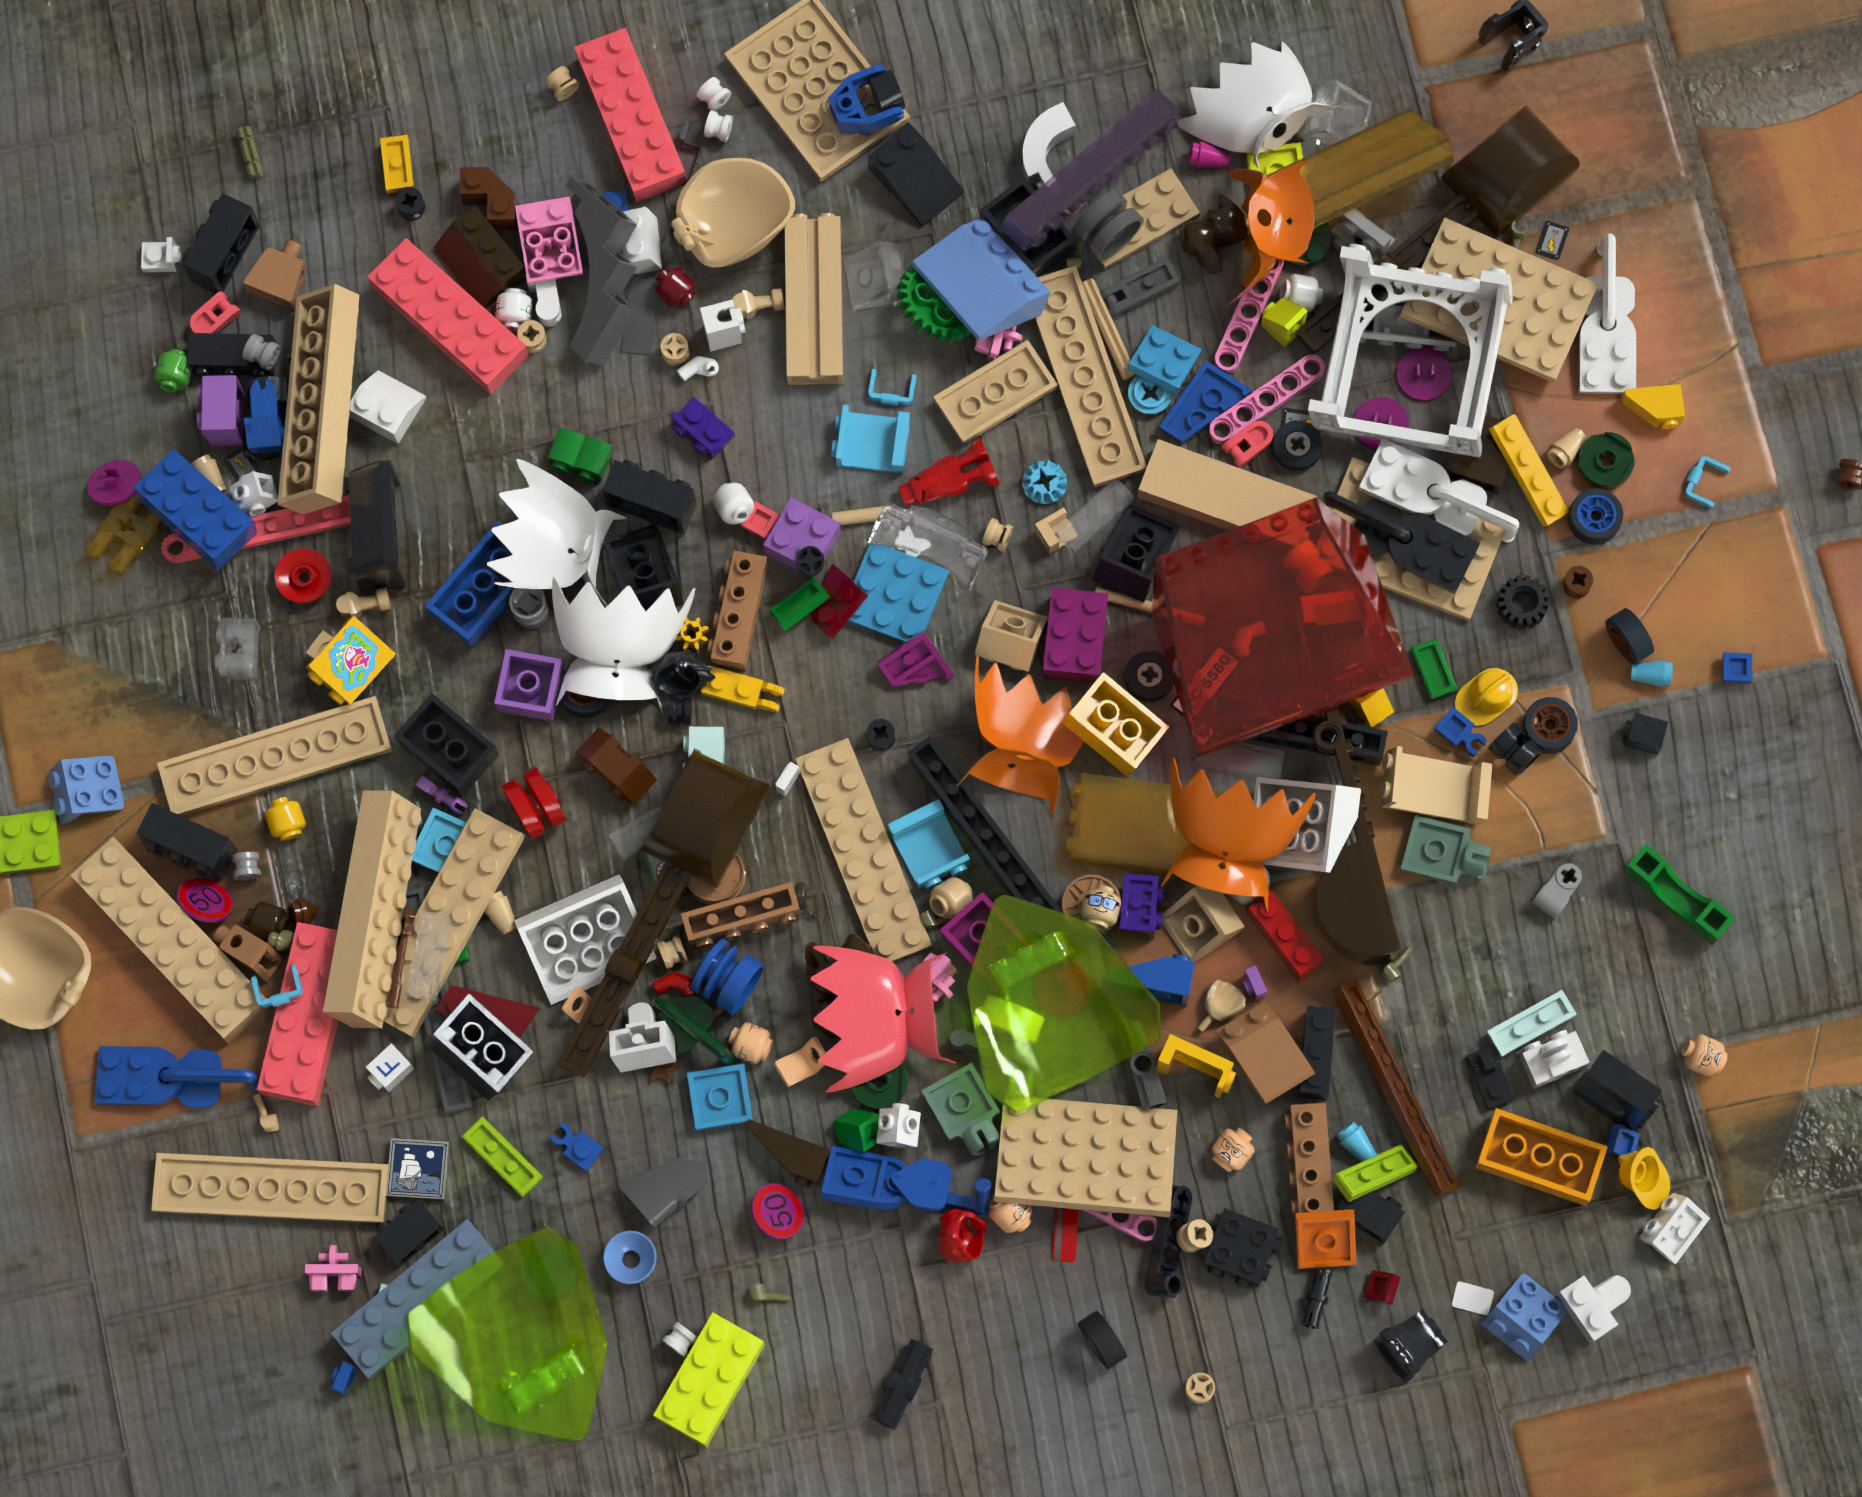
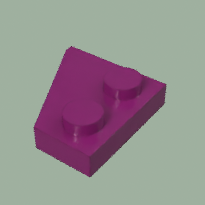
[877,630,955,687]

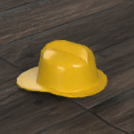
[1455,668,1518,726]
[1618,1147,1670,1210]

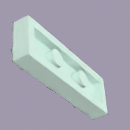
[1486,990,1577,1058]

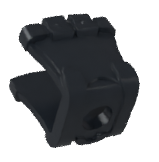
[1478,0,1548,72]
[1374,1309,1448,1383]

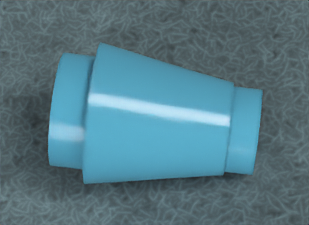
[1631,659,1673,688]
[1336,1121,1378,1162]

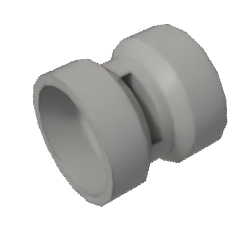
[242,334,281,370]

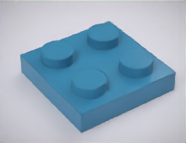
[1127,325,1202,395]
[687,1064,753,1131]

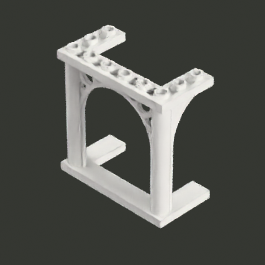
[1308,244,1513,458]

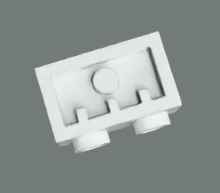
[1639,1193,1710,1264]

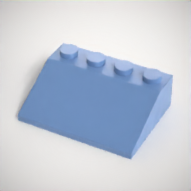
[911,217,1051,341]

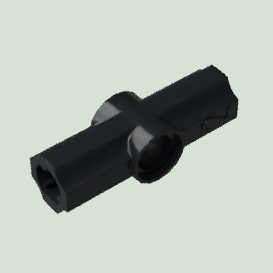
[873,1339,933,1430]

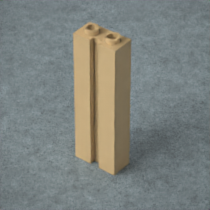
[785,213,844,385]
[1138,439,1319,552]

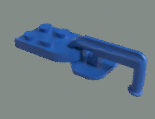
[94,1046,260,1108]
[821,1146,991,1216]

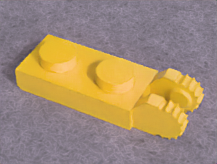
[701,665,785,712]

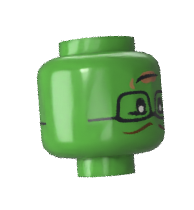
[154,349,193,393]

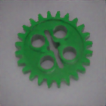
[895,265,971,344]

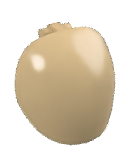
[671,158,795,268]
[0,907,91,1030]

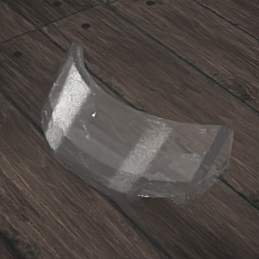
[868,504,988,590]

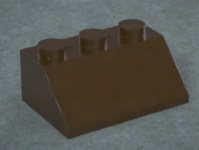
[434,206,527,309]

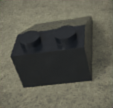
[867,123,964,227]
[1093,504,1181,603]
[603,524,684,611]

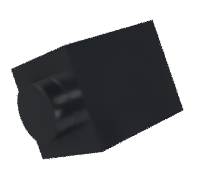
[1622,713,1668,755]

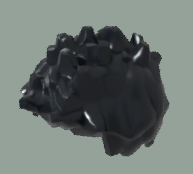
[655,650,715,696]

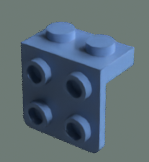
[48,756,124,824]
[1482,1274,1567,1362]

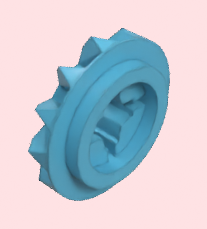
[1128,375,1173,415]
[1022,459,1067,504]

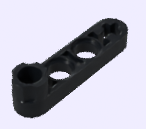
[1144,1185,1192,1298]

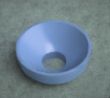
[603,1231,657,1284]

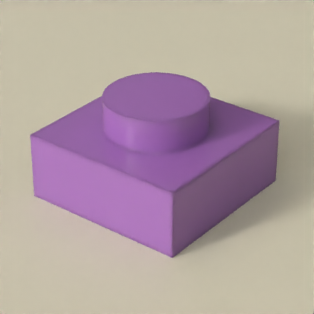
[1241,966,1267,1001]

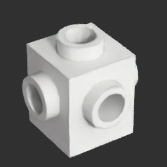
[229,471,278,516]
[876,1103,921,1148]

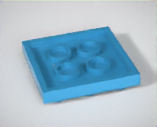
[847,541,950,643]

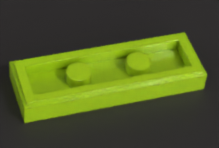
[461,1116,543,1198]
[1332,1144,1419,1202]

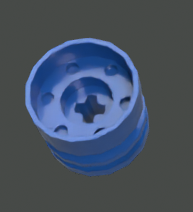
[691,938,765,1016]

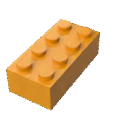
[1475,1108,1608,1206]

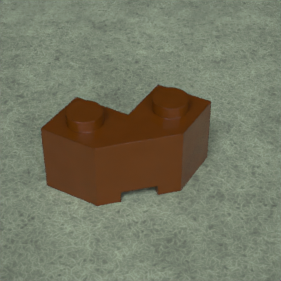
[460,167,518,231]
[576,728,657,804]

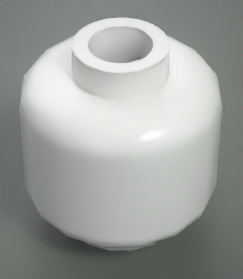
[1280,274,1323,312]
[713,483,754,525]

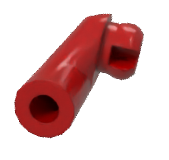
[652,972,695,997]

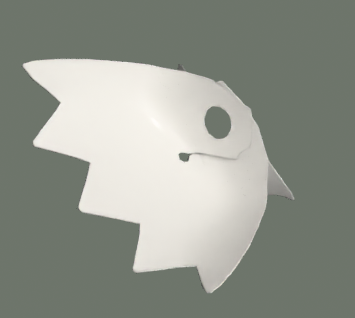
[1175,42,1342,169]
[487,459,628,607]
[552,576,695,714]

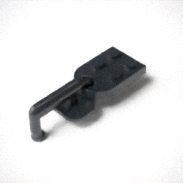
[1320,491,1480,594]

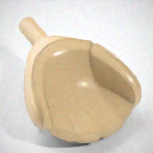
[1198,980,1246,1032]

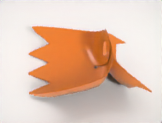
[1223,159,1314,308]
[957,655,1084,817]
[1161,758,1316,914]

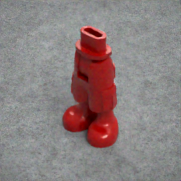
[898,438,1000,507]

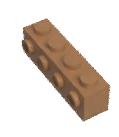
[707,551,768,671]
[681,882,801,949]
[1284,1103,1334,1217]

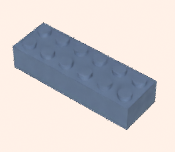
[331,1219,506,1380]

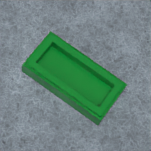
[769,577,830,631]
[1410,638,1458,701]

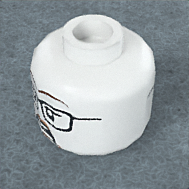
[495,288,533,331]

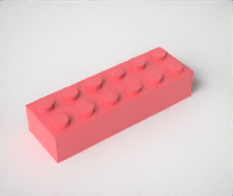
[574,27,687,203]
[367,238,529,395]
[257,922,339,1107]

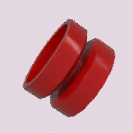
[501,766,567,840]

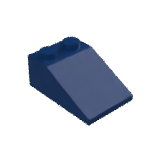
[1102,954,1195,1007]

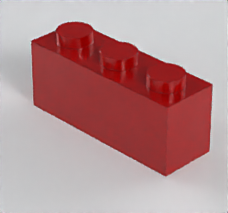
[1247,890,1324,982]

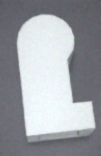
[526,275,562,327]

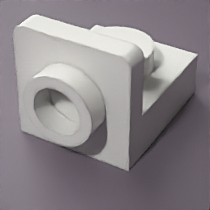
[141,237,181,272]

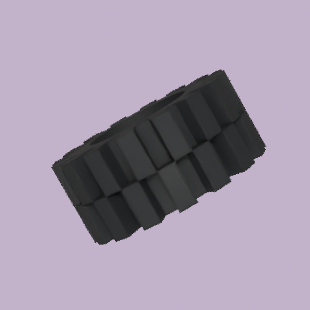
[1496,575,1550,630]

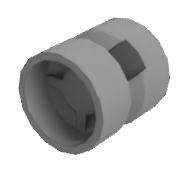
[509,588,549,629]

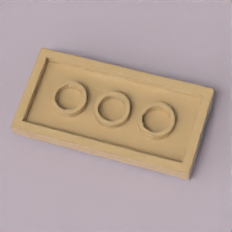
[1088,168,1200,270]
[933,340,1058,445]

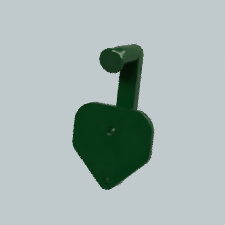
[654,996,737,1067]

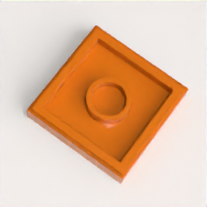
[1295,1209,1356,1269]

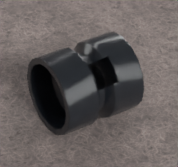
[1488,723,1543,777]

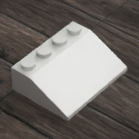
[1253,777,1361,873]
[514,874,657,1005]

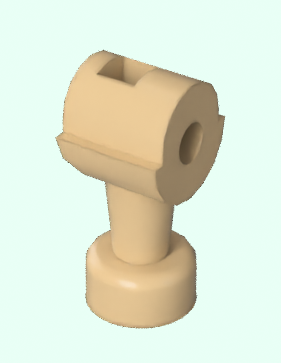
[733,288,785,320]
[336,587,391,619]

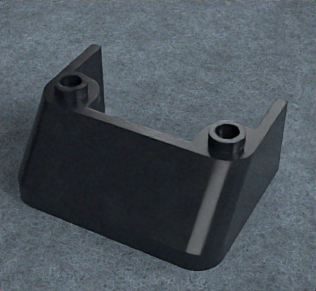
[344,459,406,591]

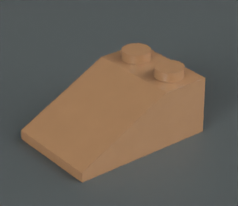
[1216,1001,1315,1104]

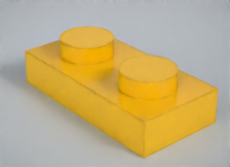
[380,135,414,194]

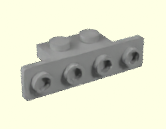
[1360,304,1457,351]

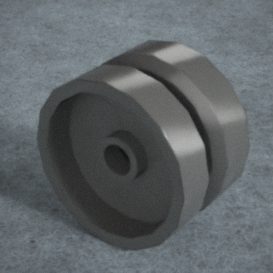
[1073,190,1144,261]

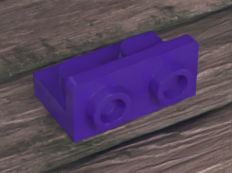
[670,397,735,459]
[1120,873,1164,939]

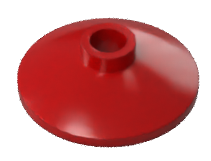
[275,548,331,604]

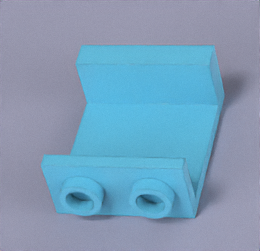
[831,405,910,474]
[888,799,970,890]

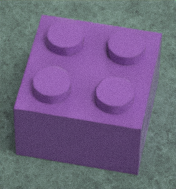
[197,375,245,447]
[763,497,841,578]
[494,649,564,721]

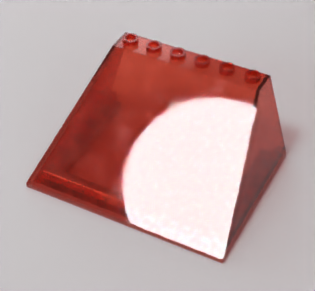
[1152,498,1414,757]

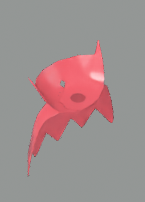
[811,946,956,1093]

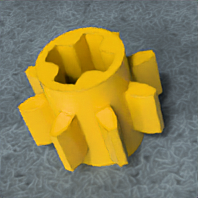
[675,617,709,653]

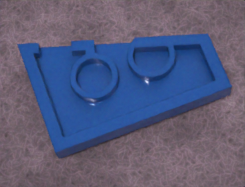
[1159,361,1252,445]

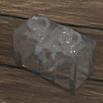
[214,618,260,680]

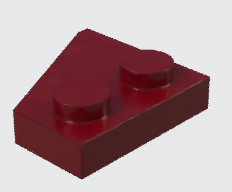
[811,564,869,639]

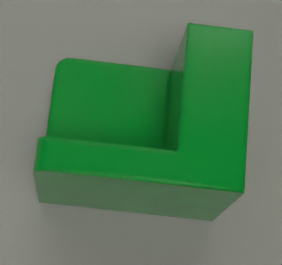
[833,1108,879,1152]

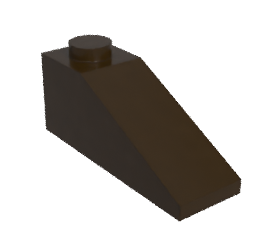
[746,1119,830,1188]

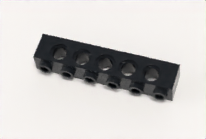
[1212,696,1388,766]

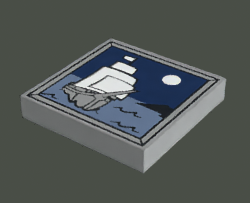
[386,1138,450,1201]

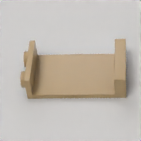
[1379,746,1492,825]

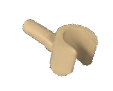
[253,1094,279,1132]

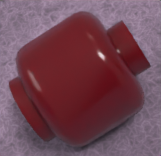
[655,267,696,309]

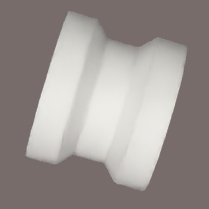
[696,77,731,111]
[704,110,733,143]
[662,1322,698,1358]

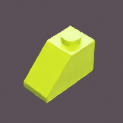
[1261,298,1308,348]

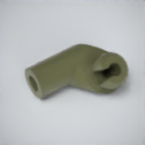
[267,930,294,955]

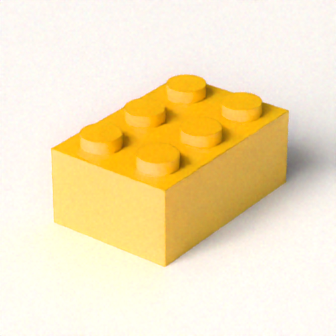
[1061,672,1169,777]

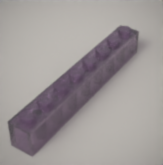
[1001,89,1180,252]

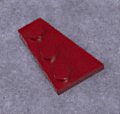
[435,985,540,1039]

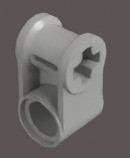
[1532,863,1582,920]

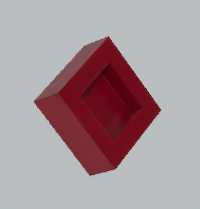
[1364,1270,1401,1305]

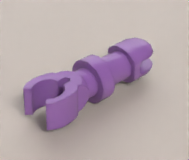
[416,776,468,815]

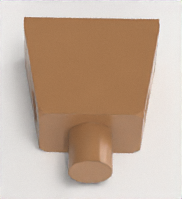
[243,239,307,311]
[214,925,284,983]

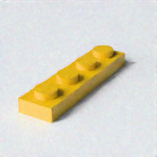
[1489,414,1569,527]

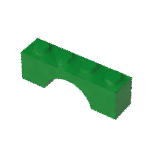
[1623,844,1736,946]

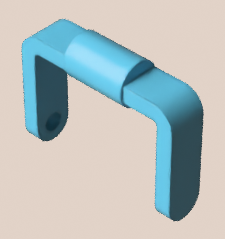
[869,369,917,406]
[1684,456,1731,509]
[251,964,303,1008]

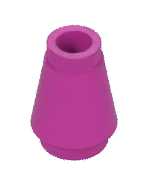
[1188,141,1230,168]

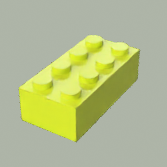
[653,1312,765,1447]

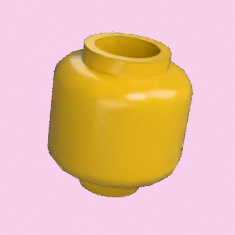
[265,797,306,841]

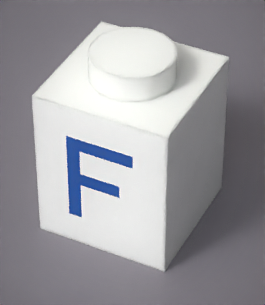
[366,1043,414,1092]

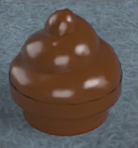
[288,898,319,926]

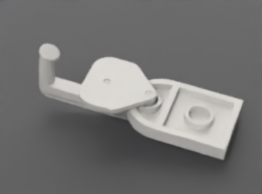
[1579,233,1636,394]
[1358,438,1519,542]

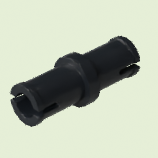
[1301,1267,1333,1329]

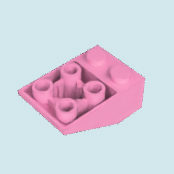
[515,196,583,284]

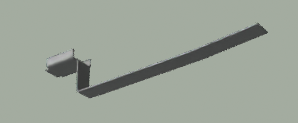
[664,122,701,241]

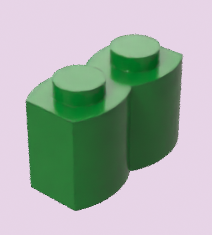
[547,427,613,483]

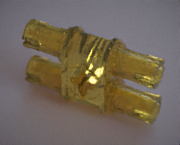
[84,494,161,576]

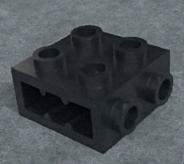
[1200,1208,1282,1289]

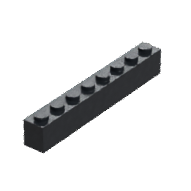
[907,736,1066,940]

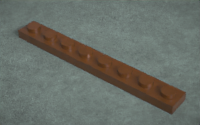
[1332,980,1460,1197]

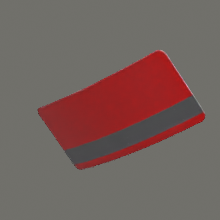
[1052,1207,1079,1263]

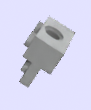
[1331,204,1396,263]

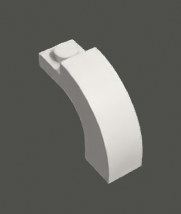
[1022,102,1075,205]

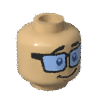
[1080,885,1121,930]

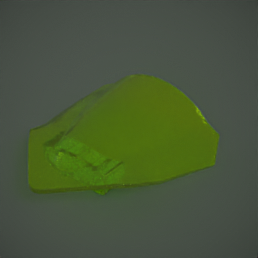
[967,895,1161,1113]
[406,1225,608,1440]

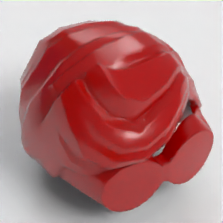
[937,1208,987,1264]

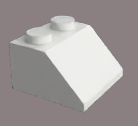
[349,370,427,444]

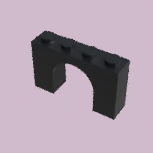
[1573,1050,1663,1130]

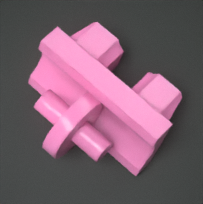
[974,325,1023,361]
[923,953,957,1002]
[305,1245,362,1292]

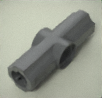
[1118,1020,1167,1110]

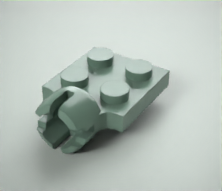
[1401,815,1491,885]
[921,1063,1000,1156]

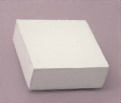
[775,762,800,797]

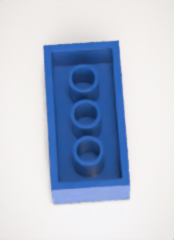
[133,449,257,571]
[425,521,515,649]

